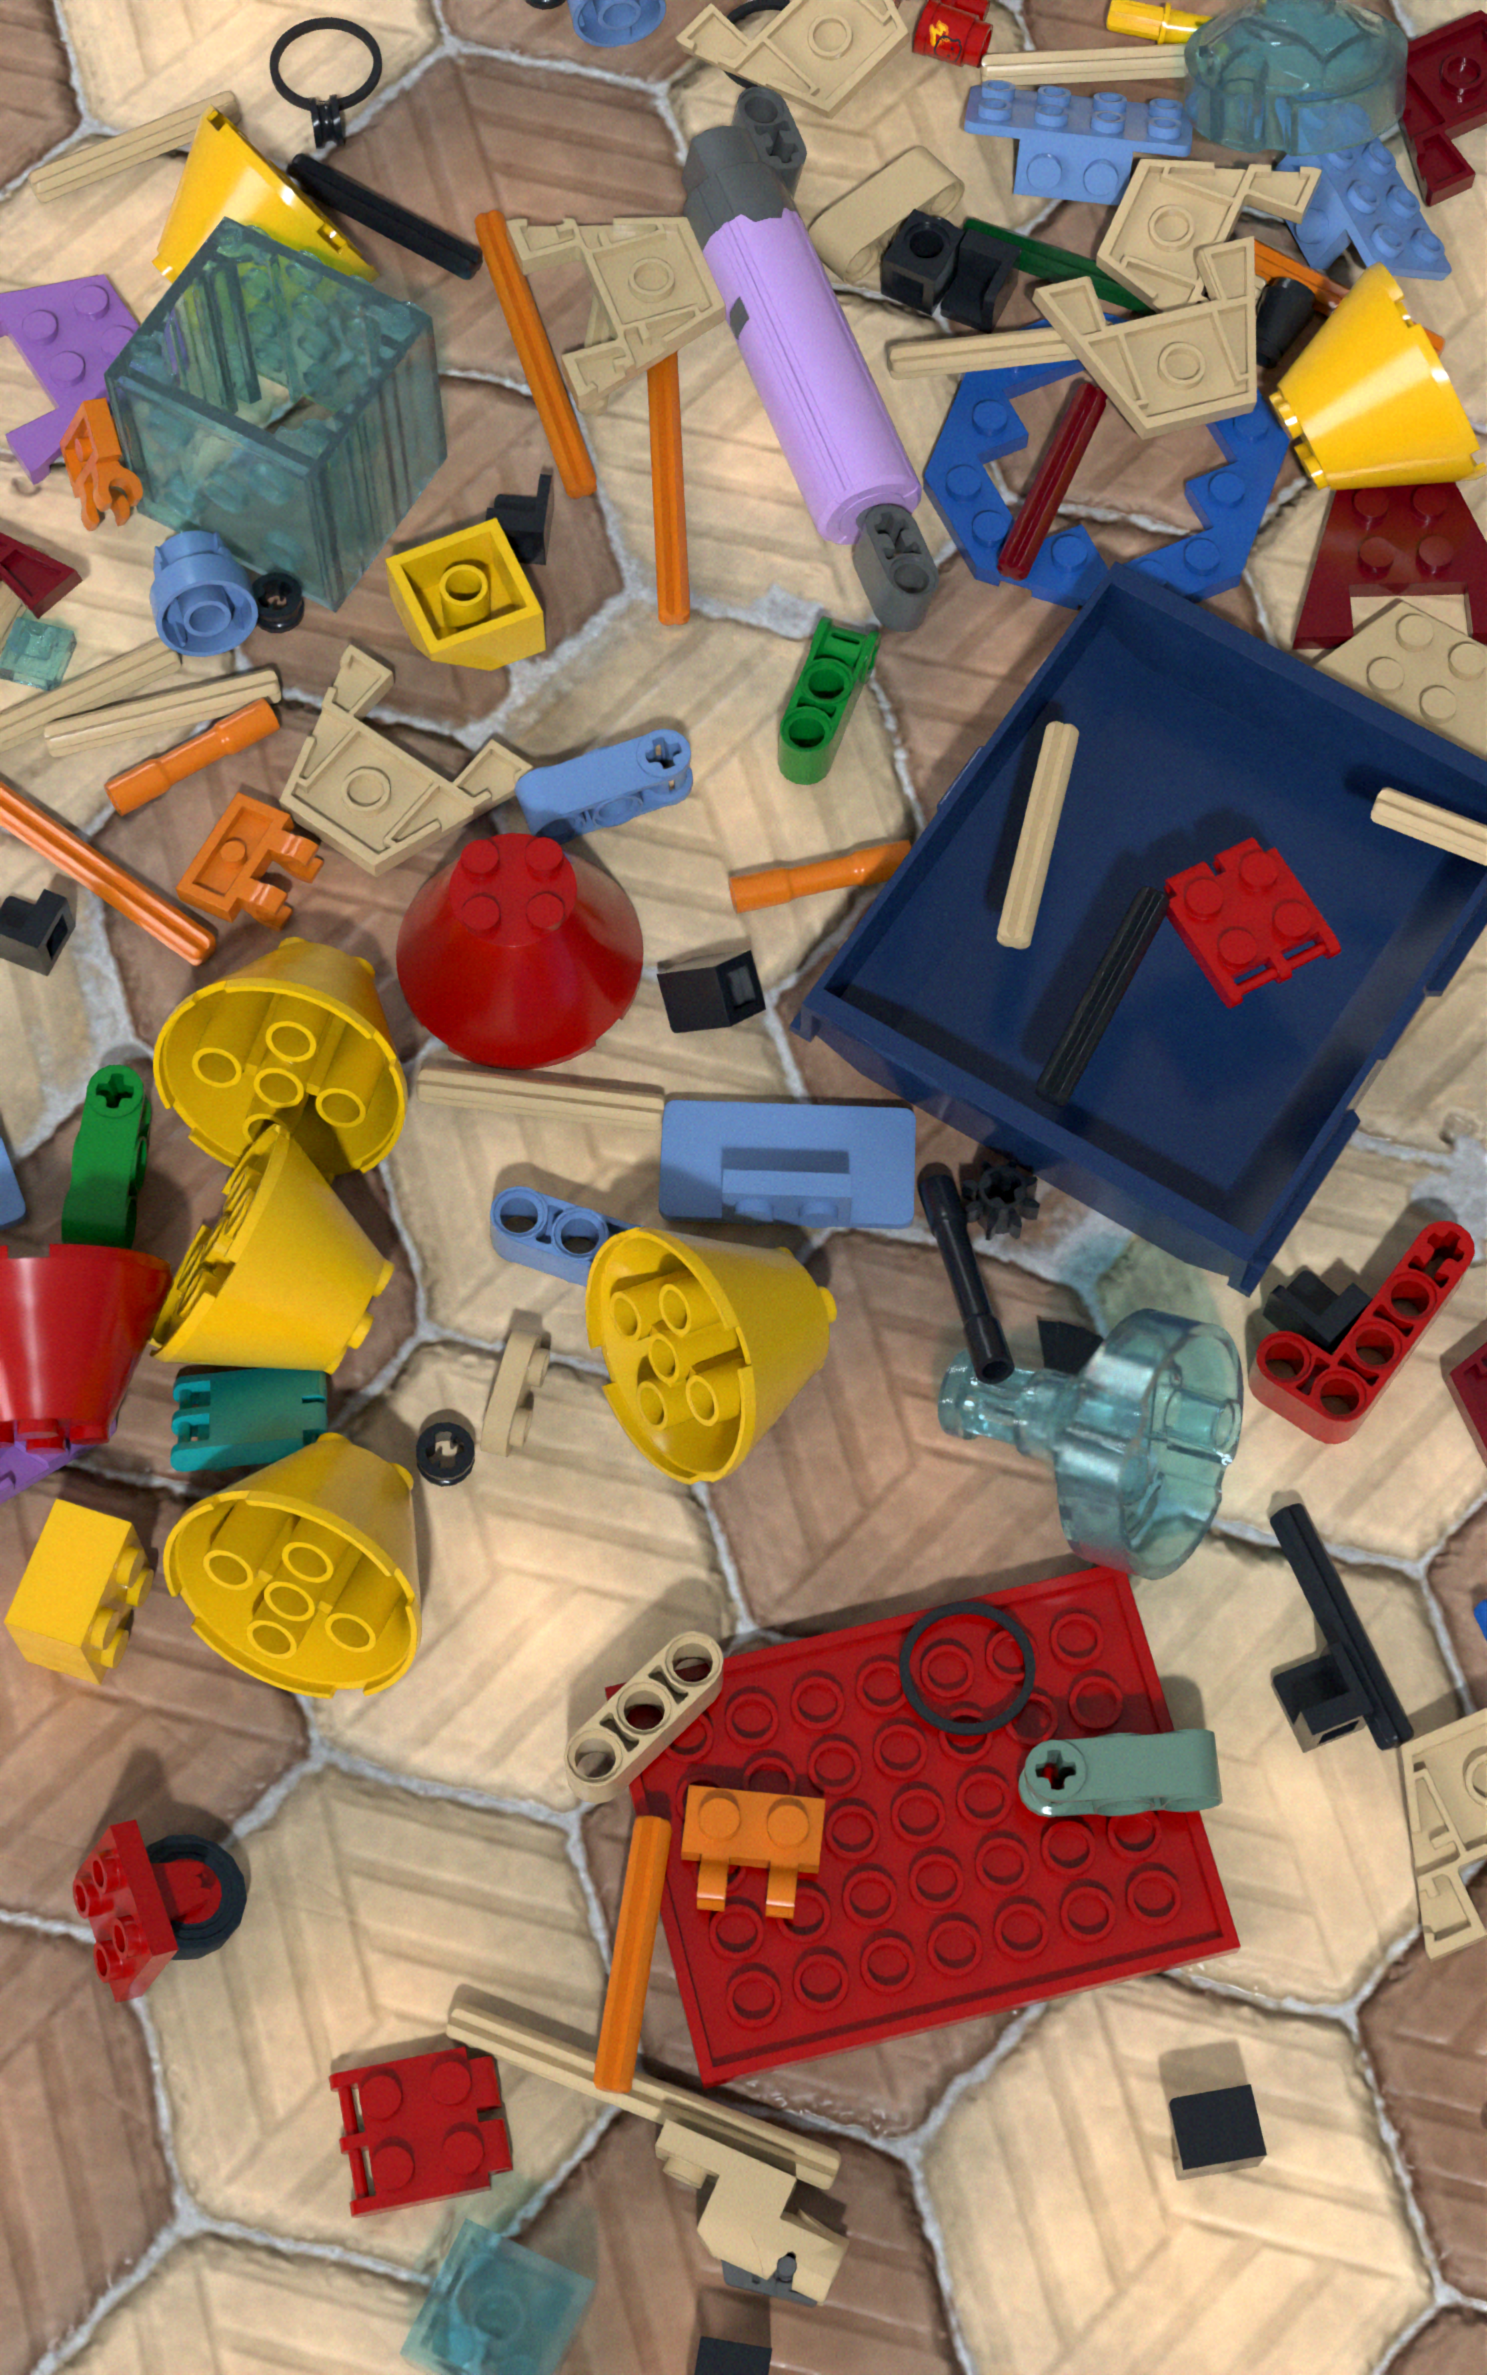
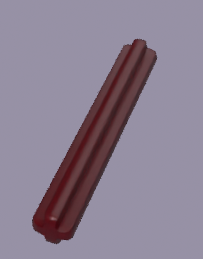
[997,382,1108,581]

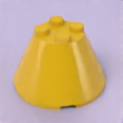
[151,104,380,337]
[1268,261,1487,491]
[153,937,408,1184]
[149,1124,395,1375]
[585,1227,837,1485]
[163,1432,422,1699]

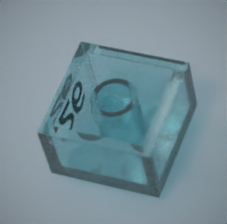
[399,2218,598,2375]

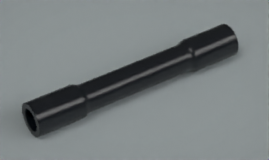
[918,1174,1015,1384]

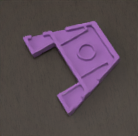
[0,274,161,485]

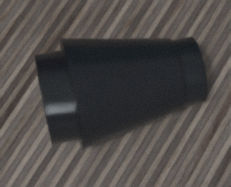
[1256,278,1316,369]

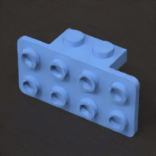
[964,80,1193,206]
[1273,92,1452,281]
[659,1100,916,1229]

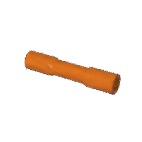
[103,698,280,817]
[728,839,912,914]

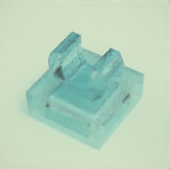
[0,617,77,691]

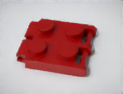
[1163,837,1341,1009]
[329,2046,513,2218]

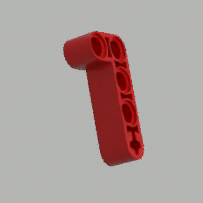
[1248,1221,1475,1444]

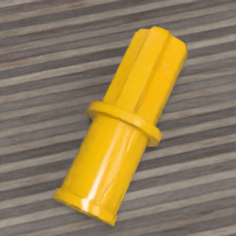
[1106,0,1220,54]

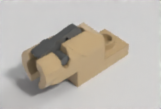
[655,2119,850,2308]

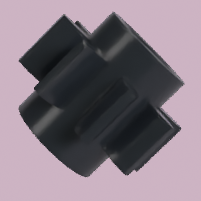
[961,1159,1040,1241]

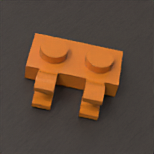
[59,397,143,531]
[175,792,324,932]
[681,1785,826,1919]

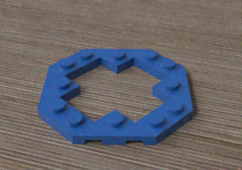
[923,312,1290,611]

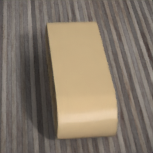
[808,146,965,285]
[564,1631,723,1804]

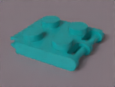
[170,1368,328,1472]

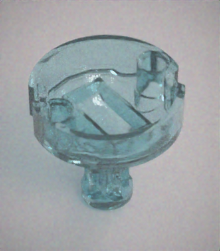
[1184,0,1408,157]
[938,1308,1244,1580]

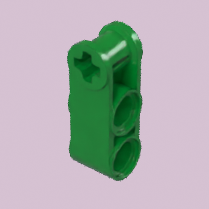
[778,616,882,785]
[61,1064,152,1250]

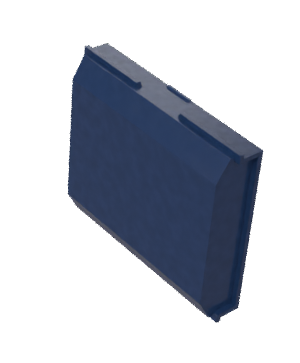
[789,561,1487,1298]

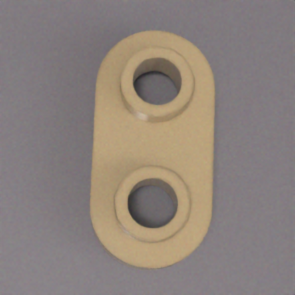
[480,1328,550,1457]

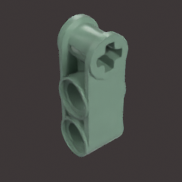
[1018,1729,1223,1817]

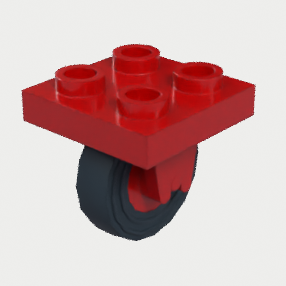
[73,1819,247,2003]

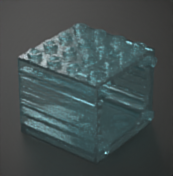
[103,216,448,613]

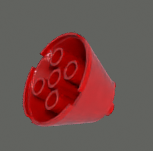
[396,833,644,1070]
[0,1244,174,1454]

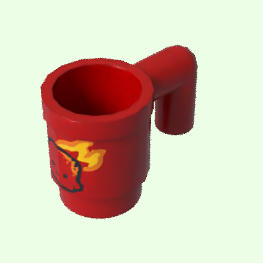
[913,0,993,69]

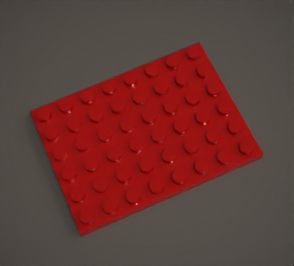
[605,1561,1241,2089]

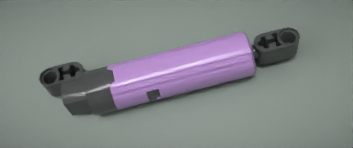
[681,87,939,632]

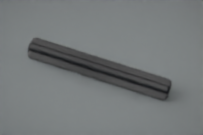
[286,153,483,280]
[1035,886,1170,1107]
[1270,1503,1414,1751]

